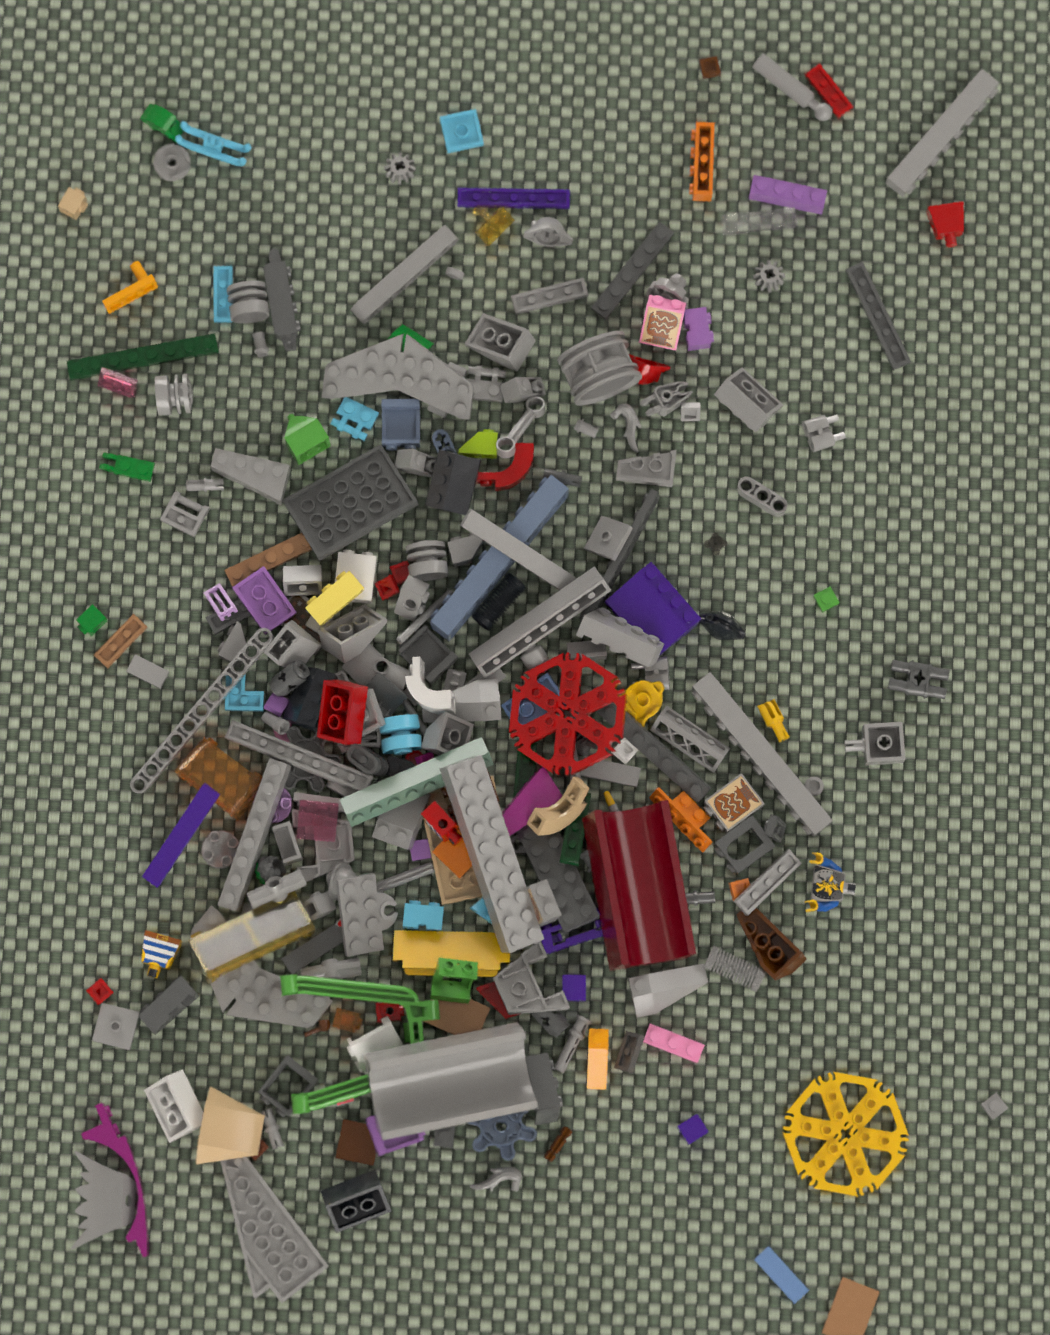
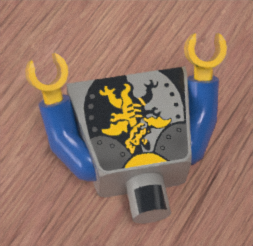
[805,852,856,912]

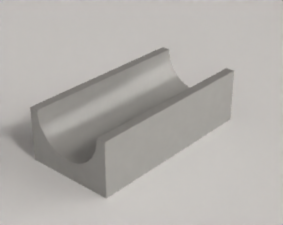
[364,1022,538,1140]

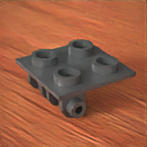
[366,672,408,718]

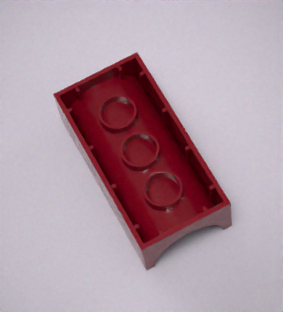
[582,800,696,971]

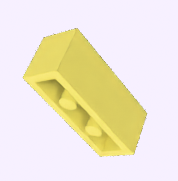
[305,571,365,627]

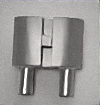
[802,415,846,452]
[631,656,670,690]

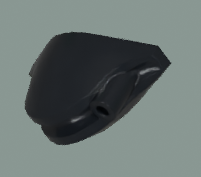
[699,612,746,640]

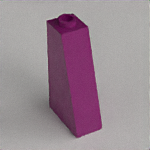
[502,767,563,836]

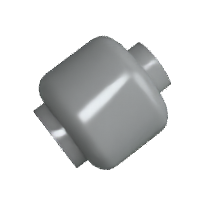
[521,644,549,670]

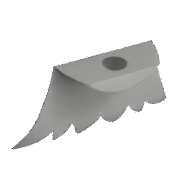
[71,1151,136,1250]

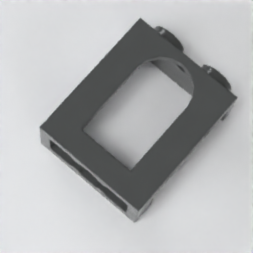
[714,815,775,875]

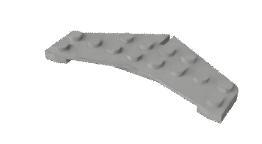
[322,334,474,420]
[191,905,333,1028]

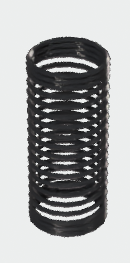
[472,573,526,631]

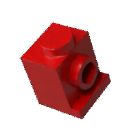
[375,1002,405,1024]

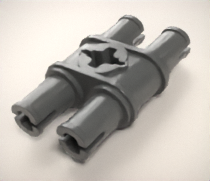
[888,660,950,699]

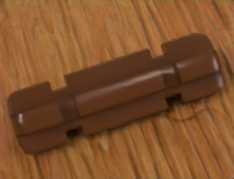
[544,1126,572,1162]

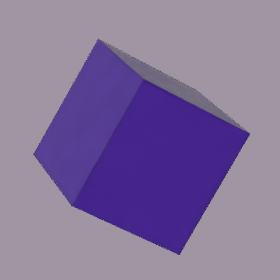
[562,975,586,1002]
[676,1114,709,1145]

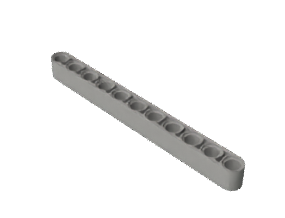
[130,628,274,793]

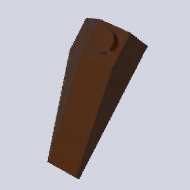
[736,908,807,981]

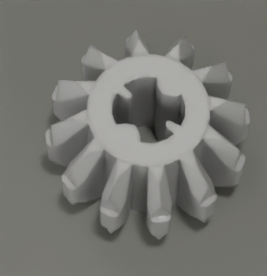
[384,152,416,185]
[753,260,785,293]

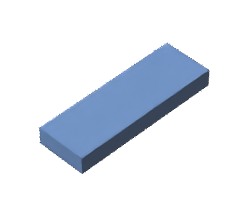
[754,1246,809,1304]

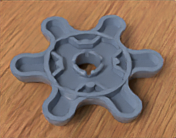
[469,1110,537,1160]

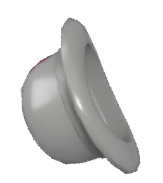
[328,862,357,900]

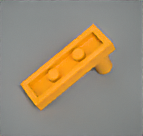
[102,261,158,314]

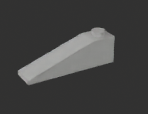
[422,678,501,722]
[628,963,708,1018]

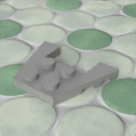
[292,809,355,883]
[493,941,570,1015]

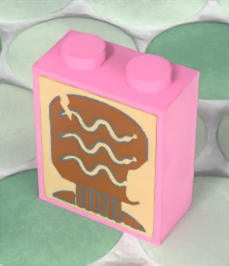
[639,295,686,351]

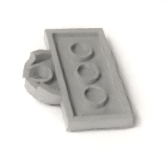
[336,873,398,957]

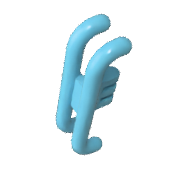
[175,121,251,166]

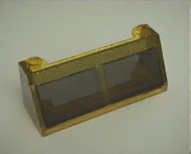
[188,891,315,984]

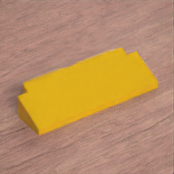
[393,930,510,977]

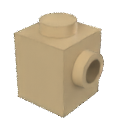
[58,187,88,220]

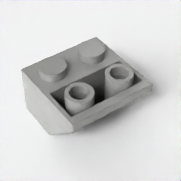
[263,620,321,668]

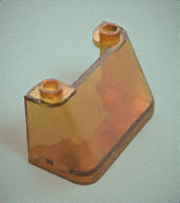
[174,737,263,821]

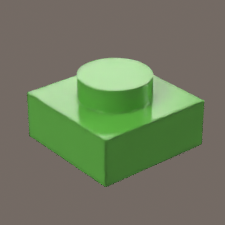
[813,586,839,613]

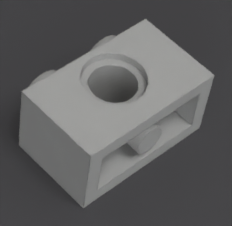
[394,575,430,622]

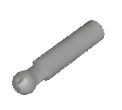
[752,53,832,121]

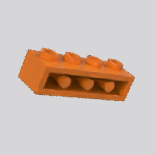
[689,122,715,201]

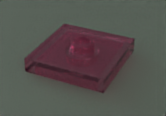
[296,800,339,842]

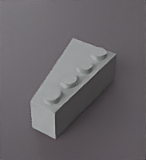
[576,608,664,667]

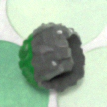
[255,856,287,885]

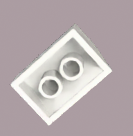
[144,1070,204,1143]

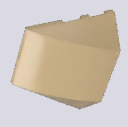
[196,1086,265,1165]

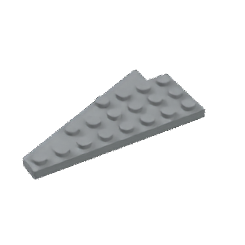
[220,1157,329,1303]

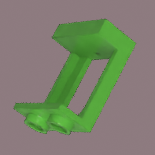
[430,957,478,1004]

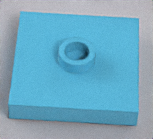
[439,109,484,153]

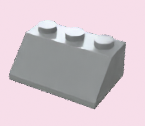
[714,367,783,433]

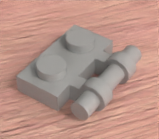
[467,365,506,403]

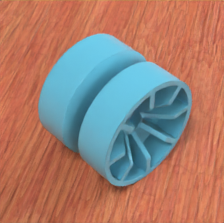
[379,714,422,755]

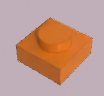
[728,878,750,901]

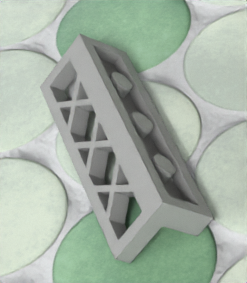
[650,706,730,773]

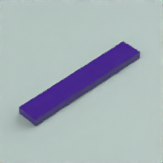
[457,188,570,209]
[142,783,221,888]

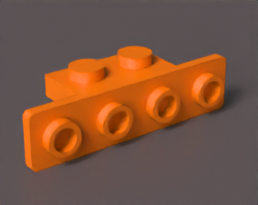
[649,787,712,852]

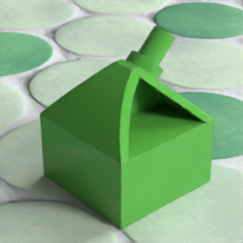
[284,414,331,466]

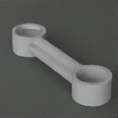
[496,396,545,458]

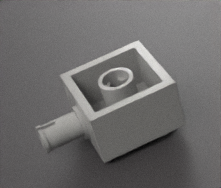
[844,722,905,766]

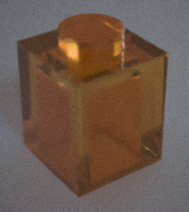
[332,1008,363,1034]

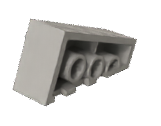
[211,448,291,506]

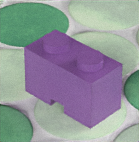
[683,307,714,351]

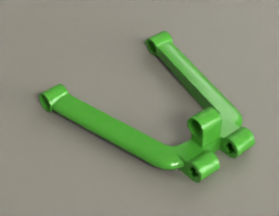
[280,974,440,1114]

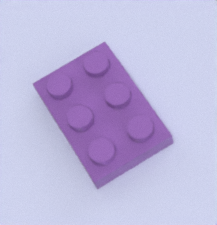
[232,566,297,635]

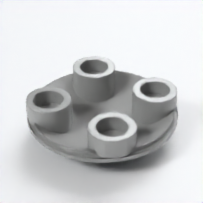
[201,830,239,869]

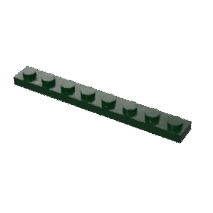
[66,333,219,381]

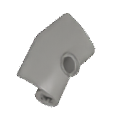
[342,643,411,691]

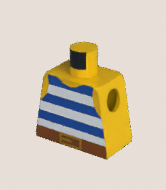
[141,930,183,979]

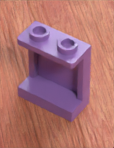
[365,1115,425,1157]

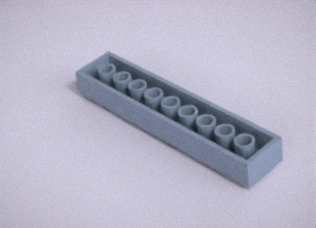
[430,475,569,642]

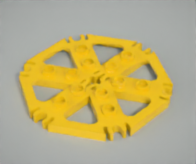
[782,1072,909,1197]

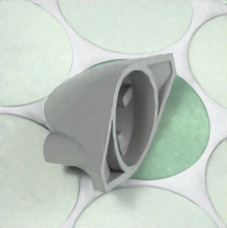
[523,217,573,247]

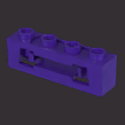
[541,908,603,955]

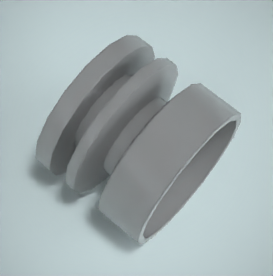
[226,281,270,323]
[155,373,193,416]
[406,540,449,581]

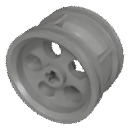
[557,331,642,406]

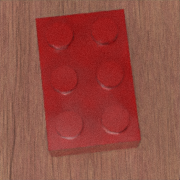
[317,679,368,745]

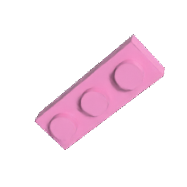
[643,1024,704,1064]

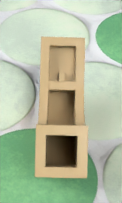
[527,777,590,835]

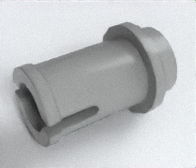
[252,332,269,357]
[574,419,599,439]

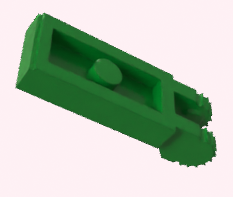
[99,452,155,482]

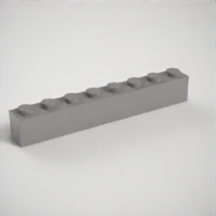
[886,69,999,197]
[469,566,611,678]
[217,758,291,912]

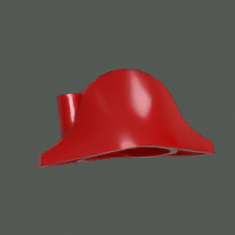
[629,354,670,385]

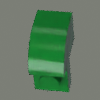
[140,104,184,143]

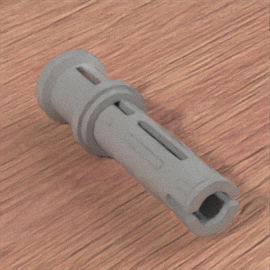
[554,1014,592,1073]

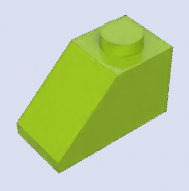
[459,429,498,459]

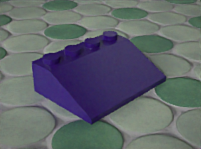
[605,562,701,656]

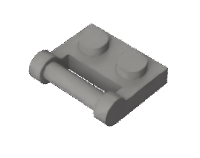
[160,491,210,538]

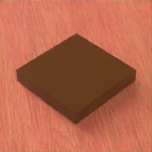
[335,1119,377,1166]

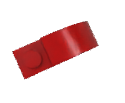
[476,443,534,491]

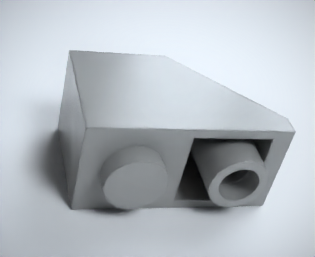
[500,377,546,403]
[395,449,437,477]
[447,533,484,568]
[217,622,249,669]

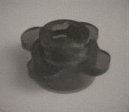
[704,533,727,555]

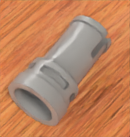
[261,711,290,735]

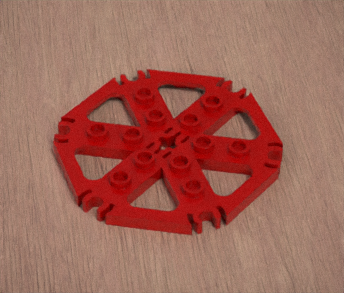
[509,652,627,776]

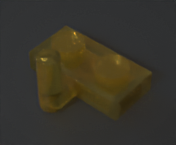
[473,206,515,246]

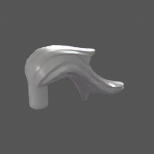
[610,403,641,453]
[469,1166,522,1192]

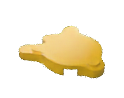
[619,680,665,727]

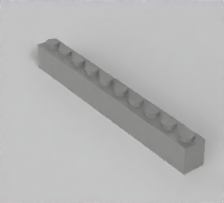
[691,672,833,837]

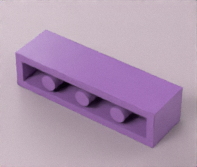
[749,175,827,215]

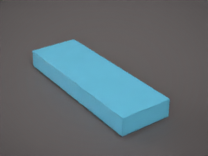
[214,266,233,323]

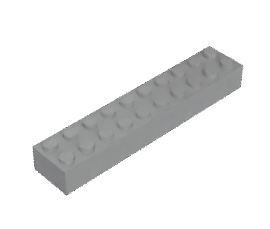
[439,755,544,953]

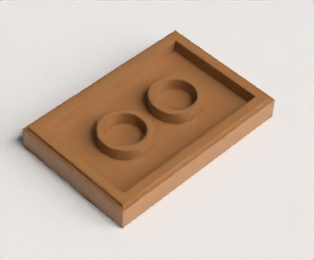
[422,999,490,1035]
[821,1277,879,1335]

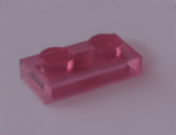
[98,368,138,398]

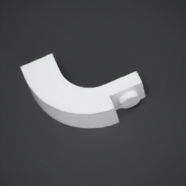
[405,656,456,715]

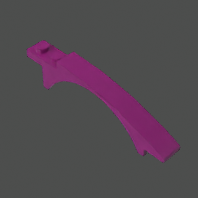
[81,1103,149,1258]

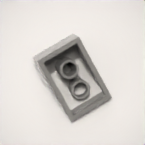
[465,313,536,372]
[318,604,387,663]
[372,793,431,850]

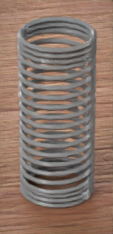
[704,945,766,992]

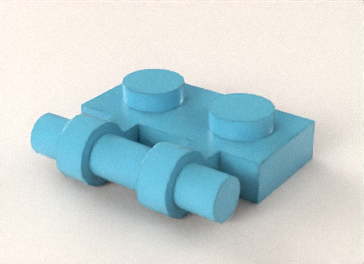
[331,397,379,441]

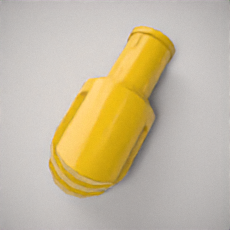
[757,699,790,743]

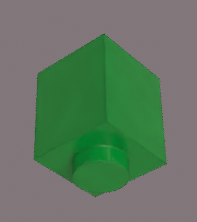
[76,604,108,637]

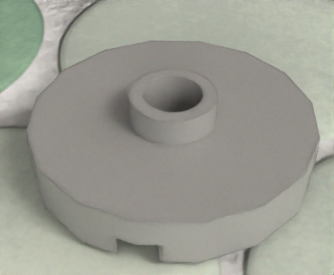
[153,144,191,181]

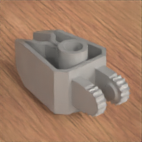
[640,382,693,417]

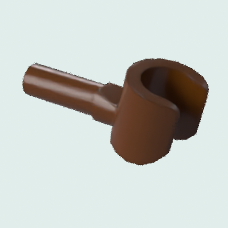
[304,1020,330,1037]

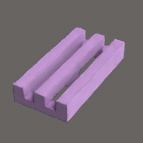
[204,583,238,621]

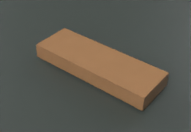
[94,614,148,669]

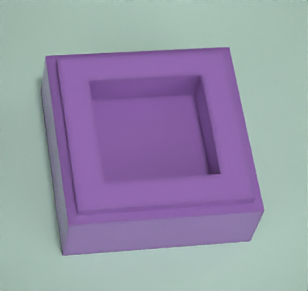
[264,693,289,717]
[410,839,432,861]

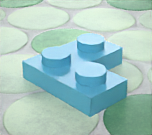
[225,674,264,712]

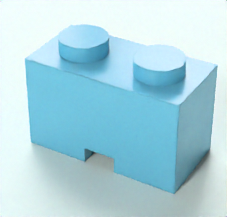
[403,900,444,931]

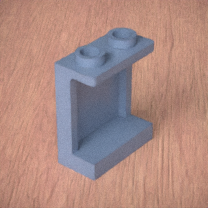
[382,399,420,451]

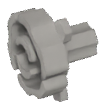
[646,274,689,310]

